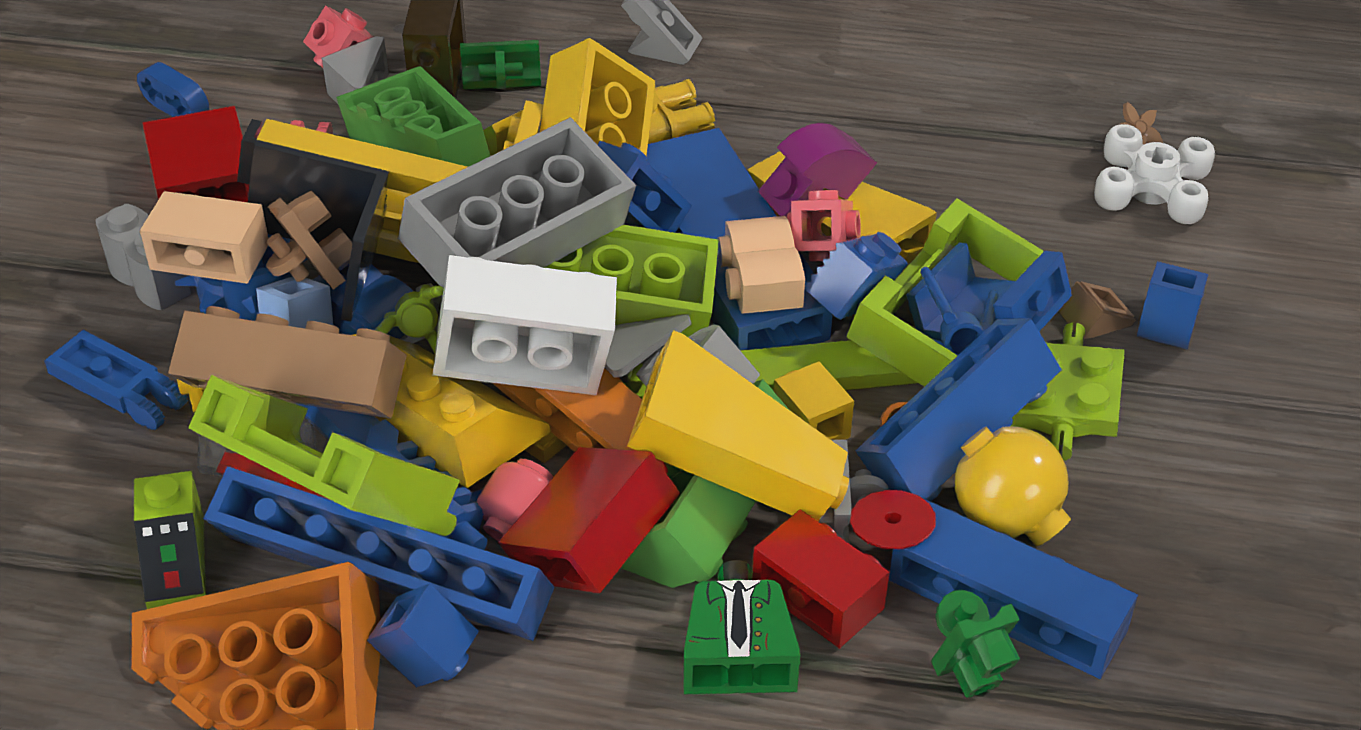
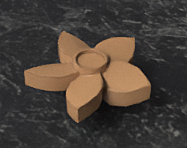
[1118,102,1163,145]

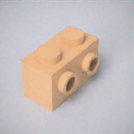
[140,191,268,284]

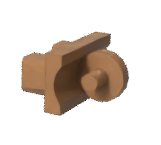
[266,191,352,290]

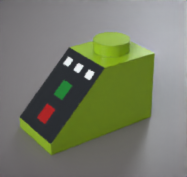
[134,471,206,609]

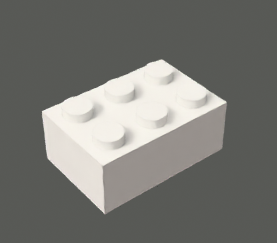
[433,255,617,395]

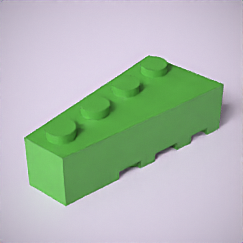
[336,66,490,167]

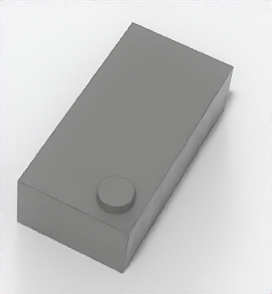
[398,117,636,288]

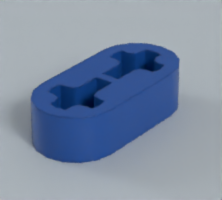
[137,62,210,117]

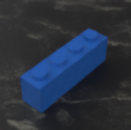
[855,318,1062,501]
[889,500,1138,679]

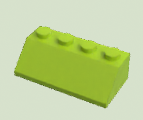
[544,225,719,337]

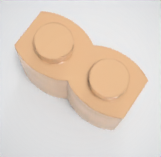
[717,216,805,314]

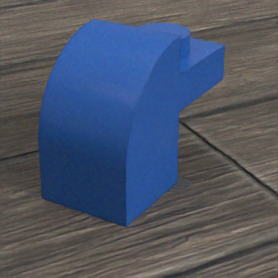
[1137,261,1208,350]

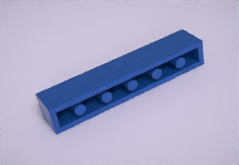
[203,466,555,641]

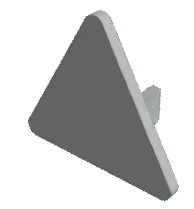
[605,314,691,383]

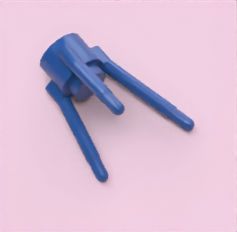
[920,267,998,355]

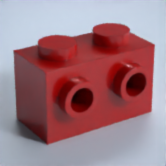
[752,509,889,649]

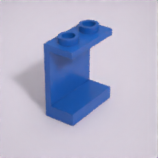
[907,243,1072,340]

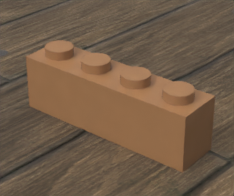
[168,306,406,419]

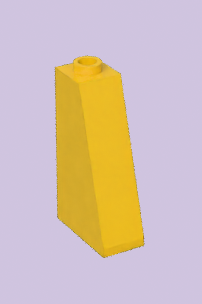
[747,151,937,264]
[627,330,849,521]

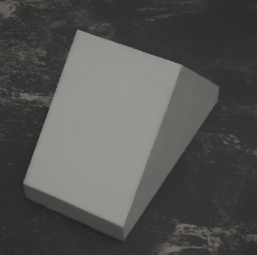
[322,36,389,105]

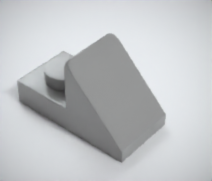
[621,0,702,65]

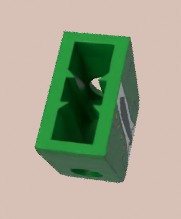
[683,560,800,694]

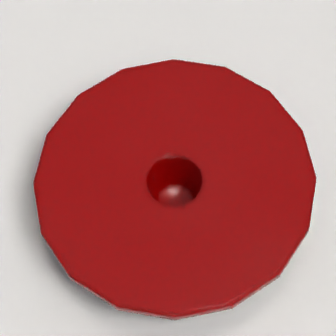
[850,490,936,549]

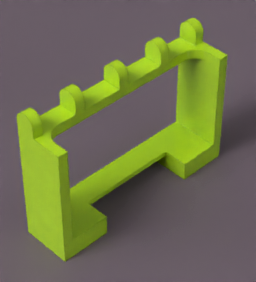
[846,198,1044,387]
[188,375,460,536]

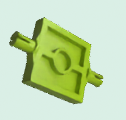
[1011,323,1125,461]

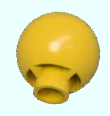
[955,426,1071,547]

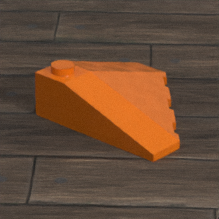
[131,562,381,730]

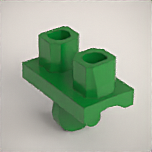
[460,40,541,89]
[931,590,1020,698]

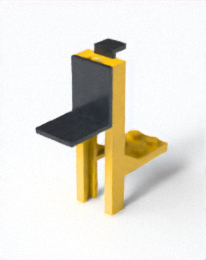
[237,100,543,322]

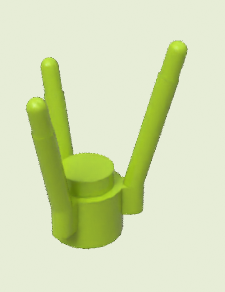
[375,284,444,353]

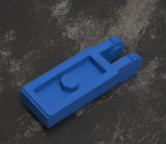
[44,330,188,430]

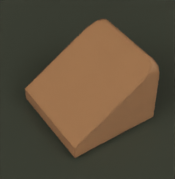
[1059,281,1136,339]

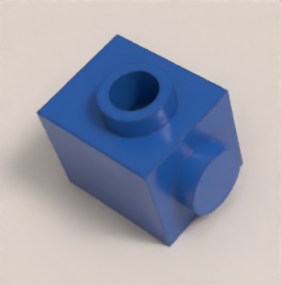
[367,583,479,688]

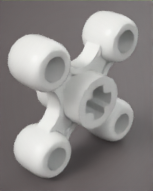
[1094,124,1215,224]

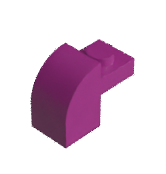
[758,123,877,217]

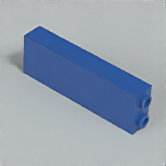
[647,128,832,351]

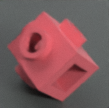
[303,5,374,68]
[787,190,861,262]

